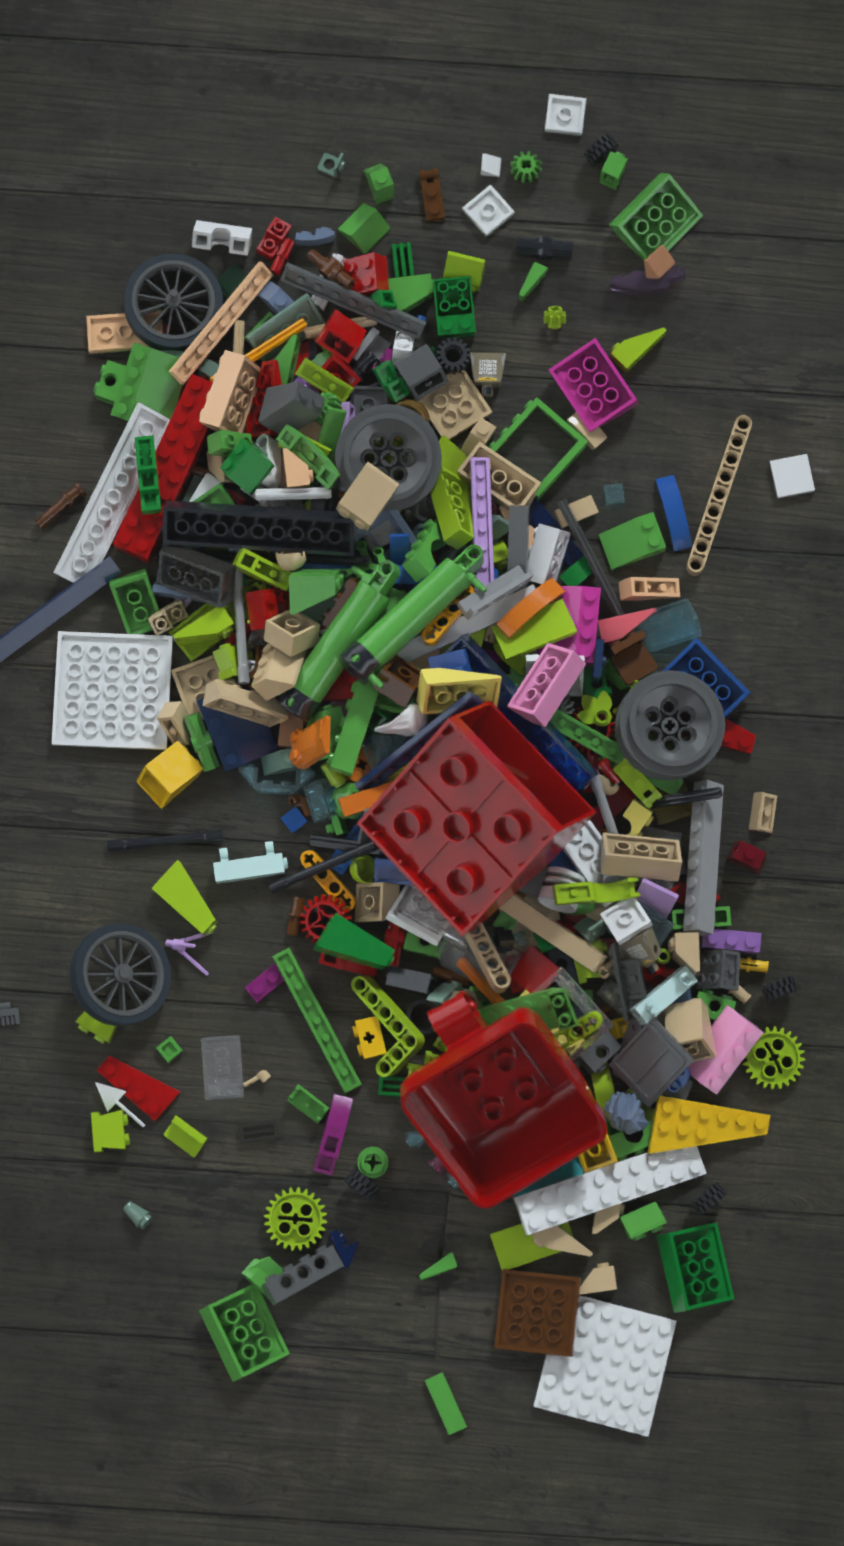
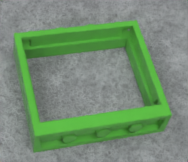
[488,398,588,501]

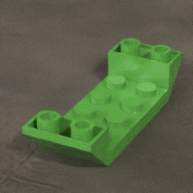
[478,988,578,1031]

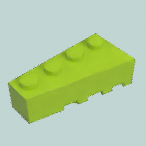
[430,466,474,550]

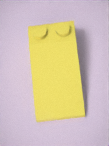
[416,668,502,715]

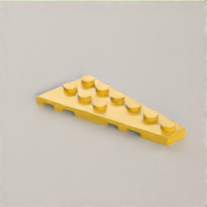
[648,1096,770,1154]

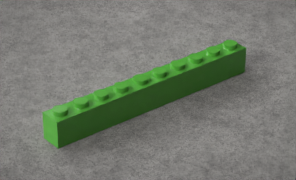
[327,588,408,777]

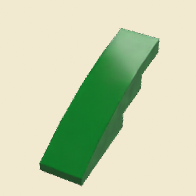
[134,435,162,515]

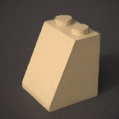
[336,462,399,531]
[664,998,716,1062]

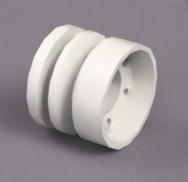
[537,867,585,913]

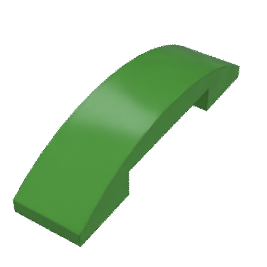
[276,424,340,490]

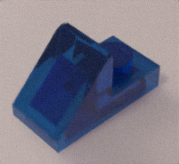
[330,1229,360,1269]

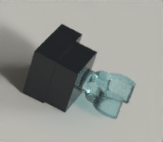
[492,926,528,953]

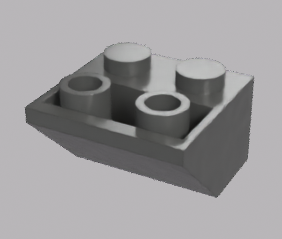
[394,344,449,401]

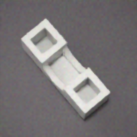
[192,220,252,256]

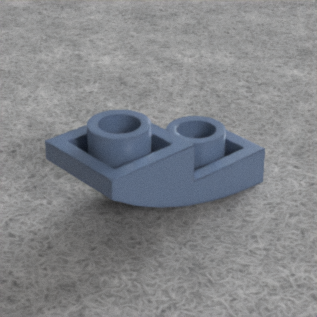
[295,227,335,246]

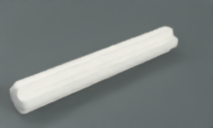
[255,487,332,500]

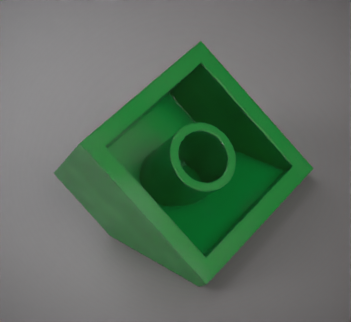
[220,438,275,496]

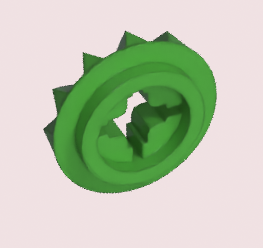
[357,1147,388,1178]

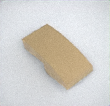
[566,412,607,450]
[554,495,599,528]
[148,599,189,636]

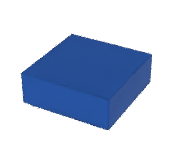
[280,806,307,834]

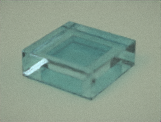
[604,483,625,505]

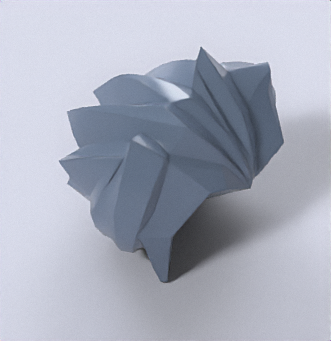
[603,1091,649,1135]

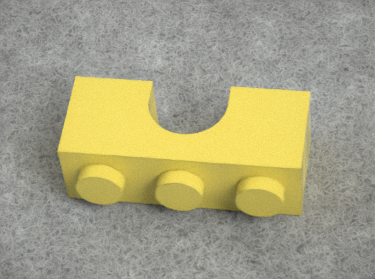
[623,798,654,836]

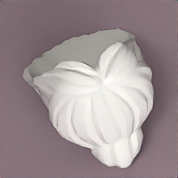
[374,702,429,736]

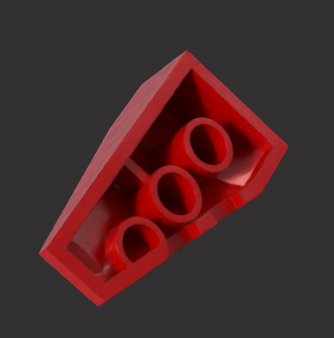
[246,360,282,440]

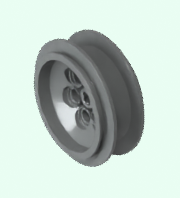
[335,404,442,511]
[615,671,725,781]

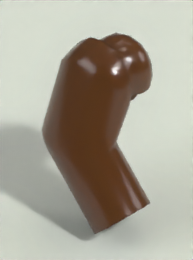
[288,794,313,817]

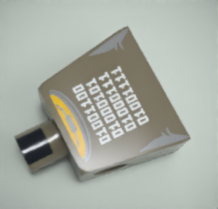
[470,352,506,397]
[618,927,661,974]

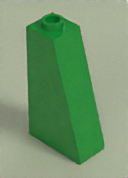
[313,913,395,970]

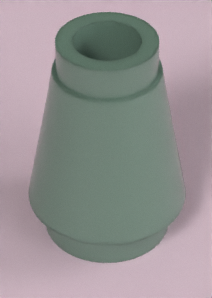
[123,1201,153,1229]

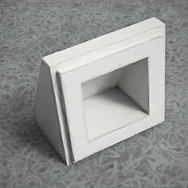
[481,153,501,177]

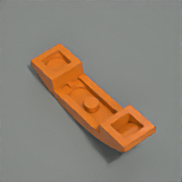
[496,578,565,639]

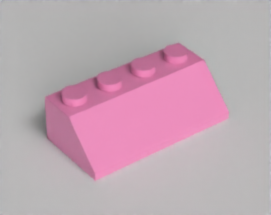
[507,643,586,727]
[688,1005,763,1095]

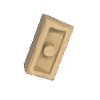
[749,792,777,833]

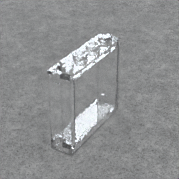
[529,966,613,1061]

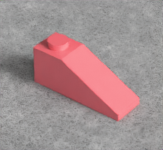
[598,608,657,646]

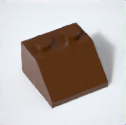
[373,655,421,708]

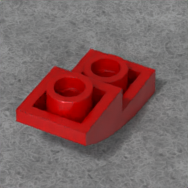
[256,217,292,261]

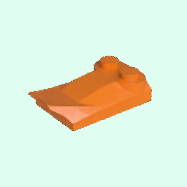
[289,716,331,770]

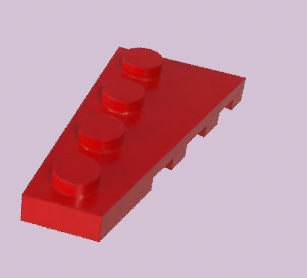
[681,713,756,755]

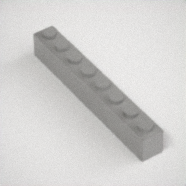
[683,780,724,936]

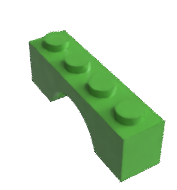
[402,518,447,582]

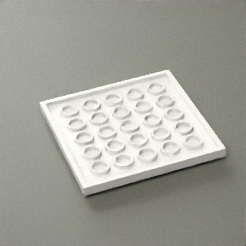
[52,631,173,750]
[534,1295,676,1437]

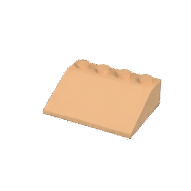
[199,350,261,433]

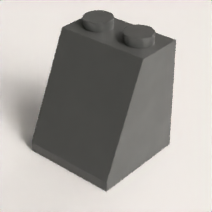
[258,382,325,435]

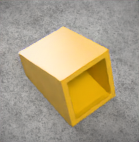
[136,741,203,809]

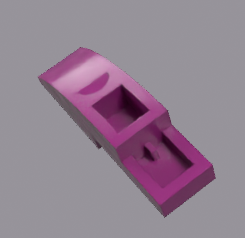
[313,1094,353,1176]

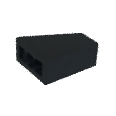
[386,966,446,997]

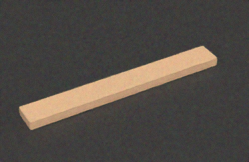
[168,262,273,385]

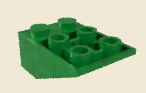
[433,276,476,339]

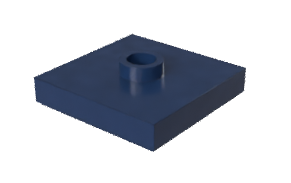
[591,639,606,684]

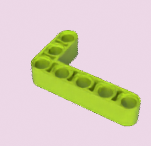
[351,975,425,1077]

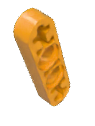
[422,585,474,646]
[300,850,357,910]

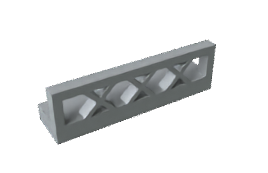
[457,565,534,620]

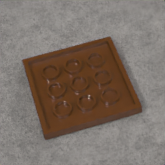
[494,1269,581,1357]

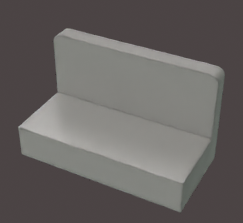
[351,327,391,374]

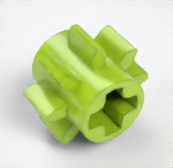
[544,306,566,329]

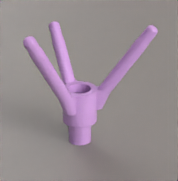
[165,933,213,976]

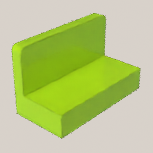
[164,1116,208,1157]

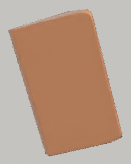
[644,245,675,279]

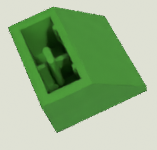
[619,1201,667,1241]

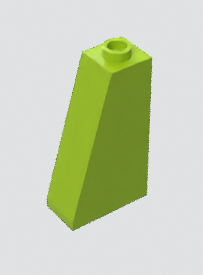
[152,860,217,937]

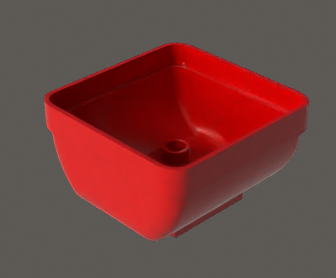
[400,990,607,1208]

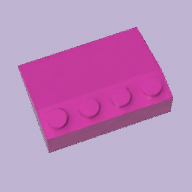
[549,338,639,432]
[536,586,601,667]

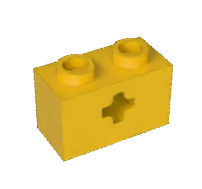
[352,1016,387,1060]

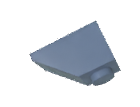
[257,280,294,314]

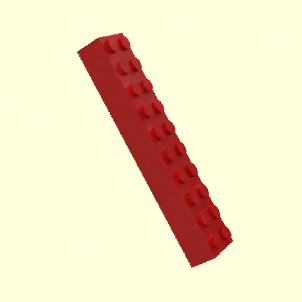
[113,374,213,563]

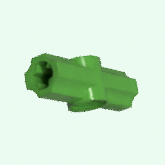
[184,712,219,772]

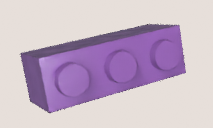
[700,929,761,954]

